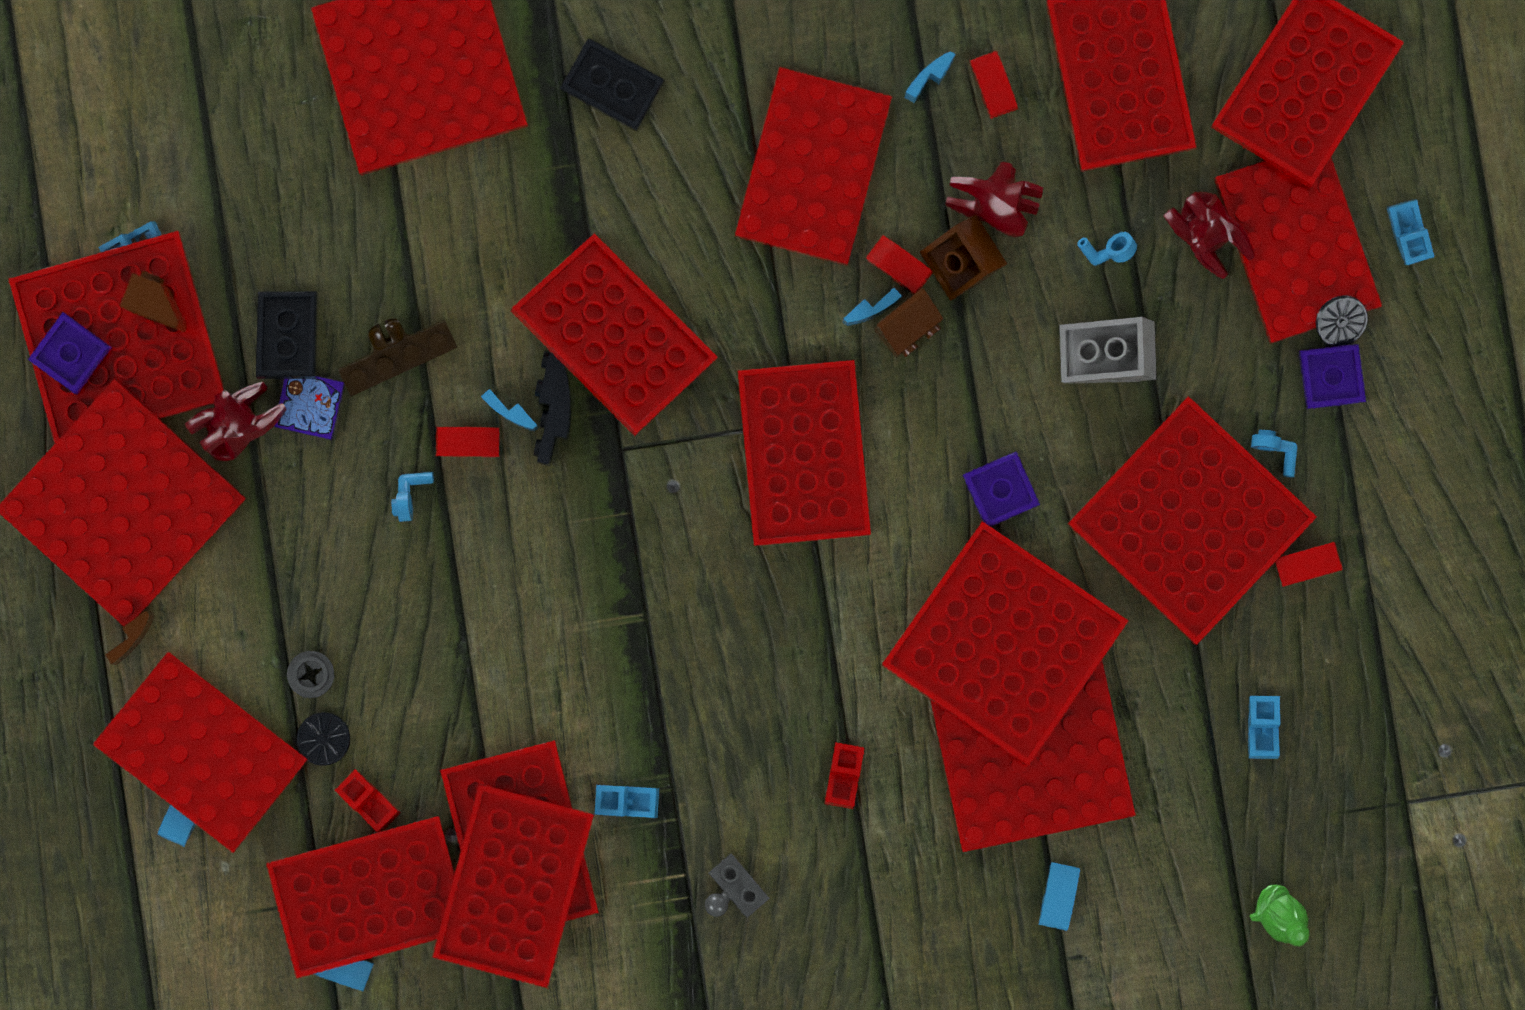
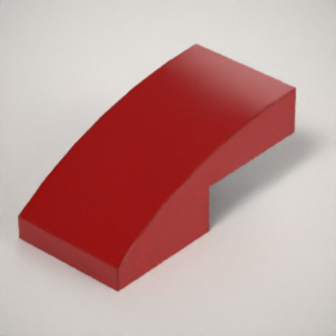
[970,51,1018,119]
[866,235,933,294]
[436,427,499,458]
[1275,542,1343,587]
[824,742,864,809]
[335,769,401,833]

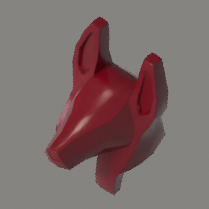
[945,162,1044,237]
[1163,192,1255,279]
[185,382,287,461]

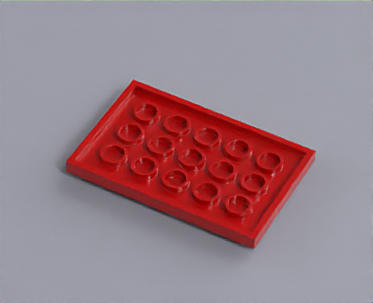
[1046,0,1197,172]
[1211,0,1404,188]
[735,67,892,266]
[1214,157,1382,344]
[511,233,718,436]
[738,360,871,546]
[93,652,308,854]
[440,740,599,921]
[432,784,594,988]
[266,816,455,979]

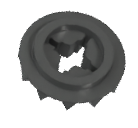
[287,651,335,698]

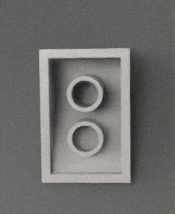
[1060,317,1156,383]

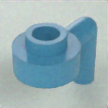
[1077,232,1137,266]
[1251,430,1297,477]
[391,472,434,522]

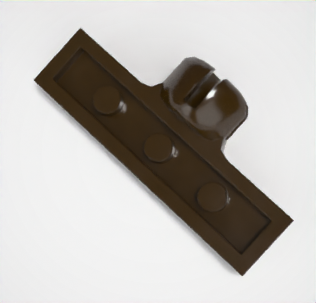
[338,318,458,396]

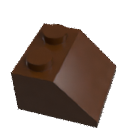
[920,215,1007,301]
[120,271,187,332]
[875,288,943,358]

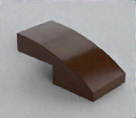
[105,611,155,665]

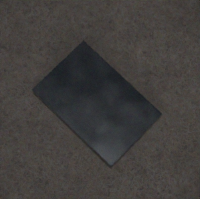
[560,38,665,132]
[256,291,318,379]

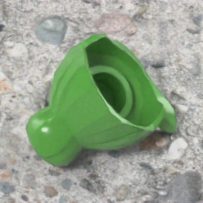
[1250,884,1309,946]

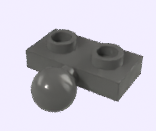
[705,853,770,918]

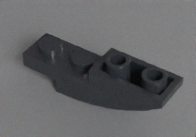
[533,351,572,466]

